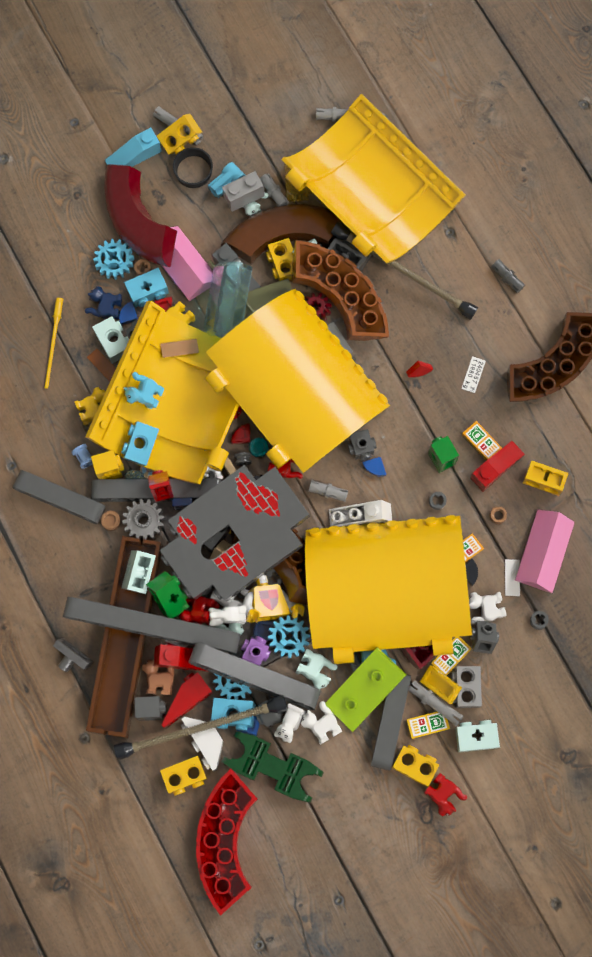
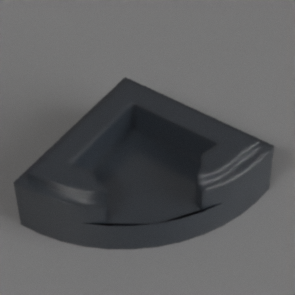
[465,559,478,586]

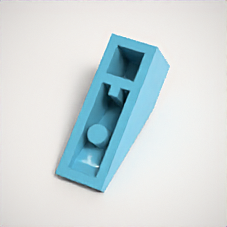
[105,128,162,167]

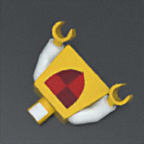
[242,575,305,623]

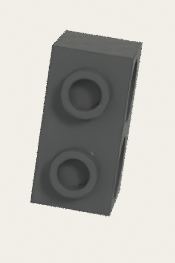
[135,696,166,721]

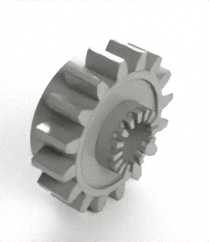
[122,499,165,540]

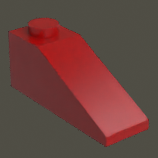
[470,441,525,492]
[148,470,174,502]
[153,644,209,672]
[162,672,213,729]

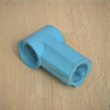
[208,162,246,198]

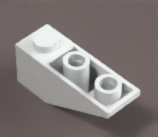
[329,500,392,527]

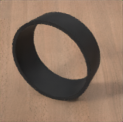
[173,147,213,188]

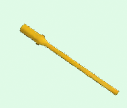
[44,298,63,389]

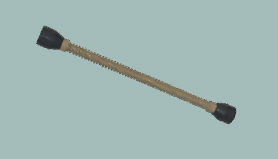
[331,221,478,320]
[114,695,288,760]

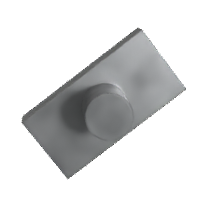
[53,638,94,672]

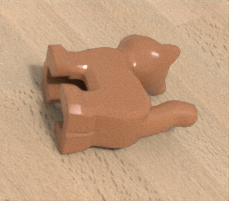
[142,659,174,696]

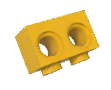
[157,114,202,155]
[266,238,294,281]
[91,450,125,479]
[523,461,568,496]
[392,745,439,787]
[160,756,207,796]

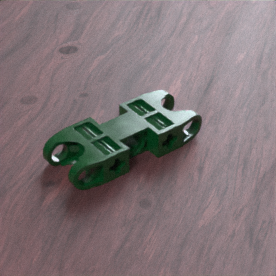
[221,731,324,803]

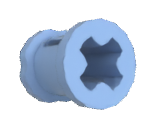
[71,444,93,469]

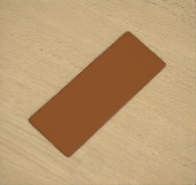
[87,349,116,382]

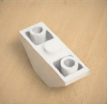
[181,717,224,771]

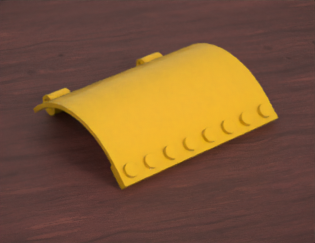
[281,94,466,263]
[205,289,390,473]
[85,301,239,484]
[305,515,472,664]

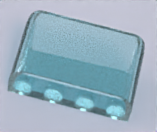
[203,261,253,338]

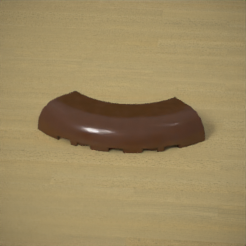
[221,204,345,265]

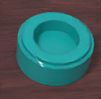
[248,438,269,457]

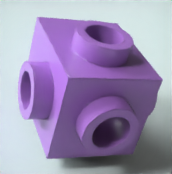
[240,635,271,666]

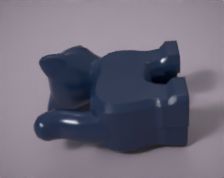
[85,286,123,319]

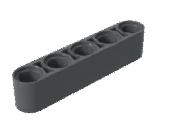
[12,470,106,524]
[371,674,411,771]

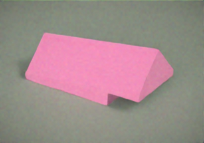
[162,226,220,301]
[515,510,574,593]

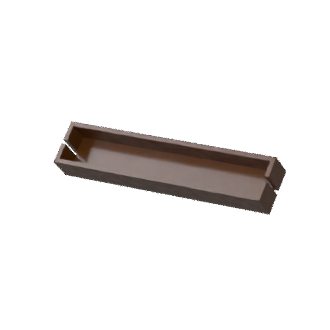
[86,536,163,739]

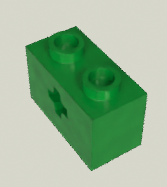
[428,436,459,473]
[146,571,189,619]

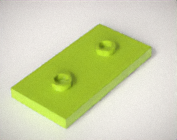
[325,647,406,732]

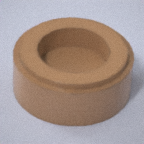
[101,511,121,531]

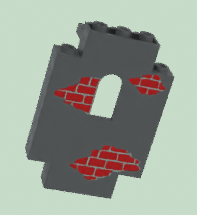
[160,465,311,601]

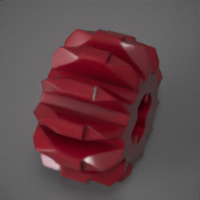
[304,293,331,322]

